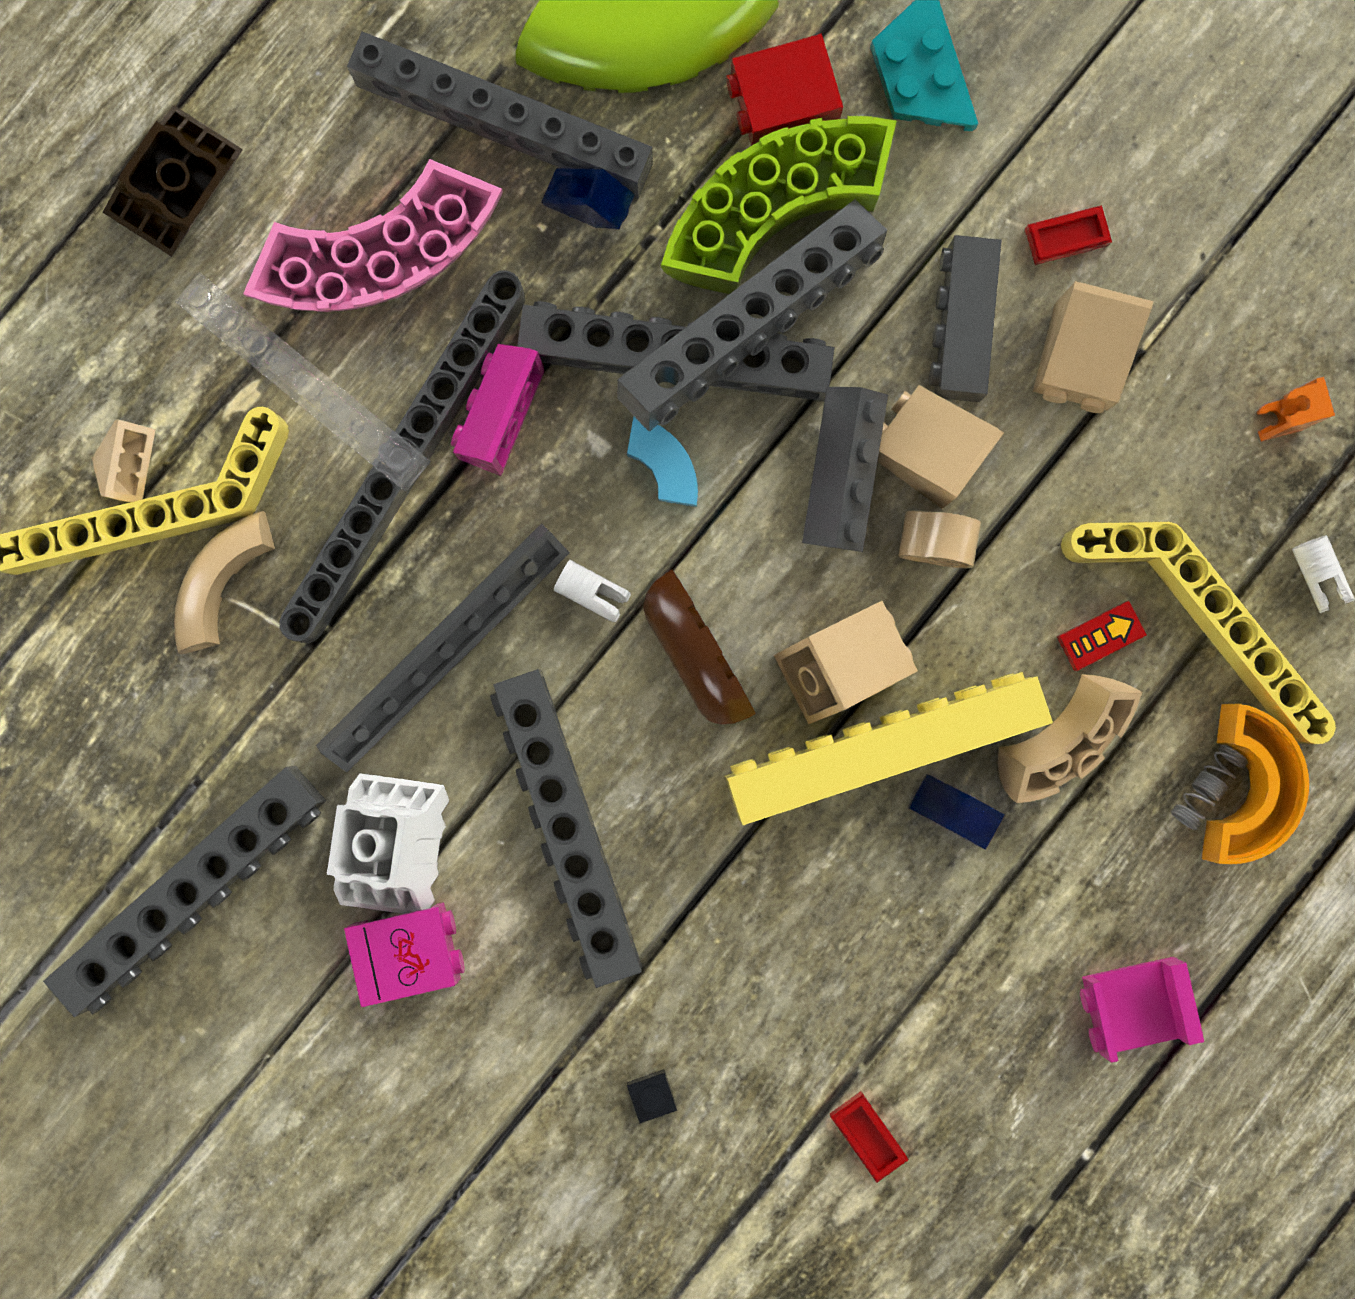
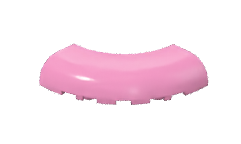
[243,159,503,312]

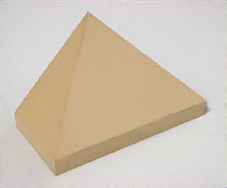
[92,419,156,503]

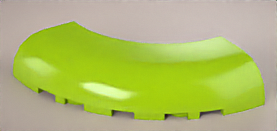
[515,0,779,93]
[661,116,897,294]

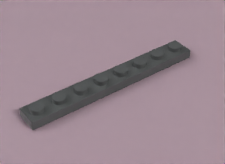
[316,523,570,772]

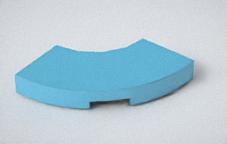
[627,416,698,507]

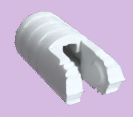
[1292,535,1355,613]
[553,560,631,622]

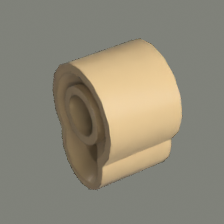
[898,511,981,568]

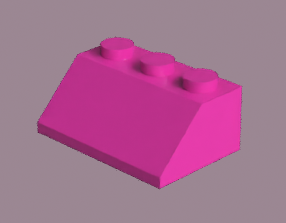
[451,344,545,476]

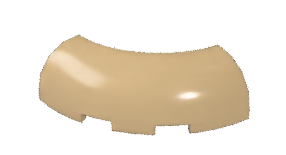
[174,511,275,655]
[997,674,1142,803]

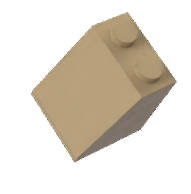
[1033,281,1154,413]
[878,385,1004,509]
[774,601,918,725]

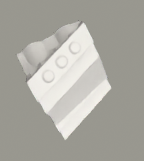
[327,773,449,914]

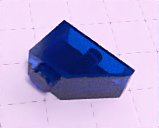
[541,168,635,229]
[908,774,1005,850]

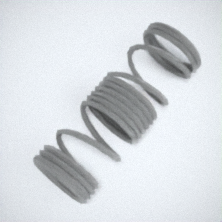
[1171,745,1248,830]

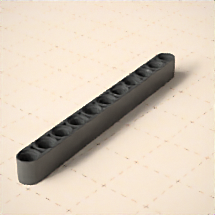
[279,270,525,643]

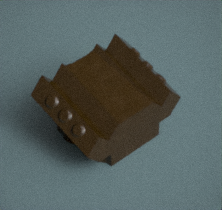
[102,106,243,257]

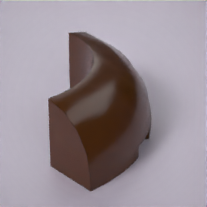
[643,569,756,725]

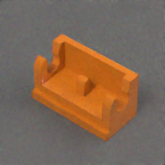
[1257,377,1335,442]

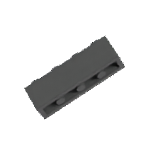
[929,235,1002,402]
[802,387,888,552]

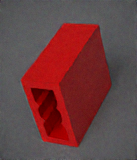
[726,33,843,146]

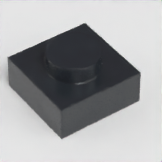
[627,1069,677,1124]

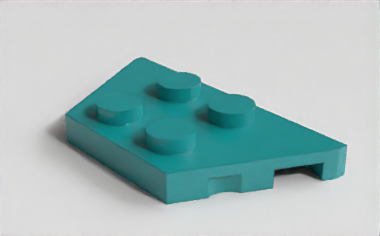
[870,0,979,131]

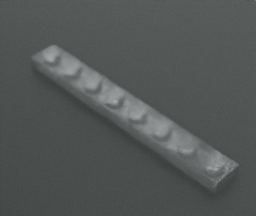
[175,272,431,492]

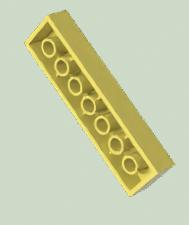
[725,672,1053,825]

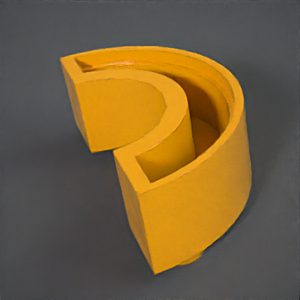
[1202,704,1309,864]

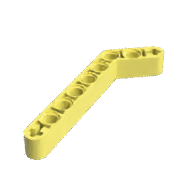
[0,407,289,575]
[1061,522,1336,744]

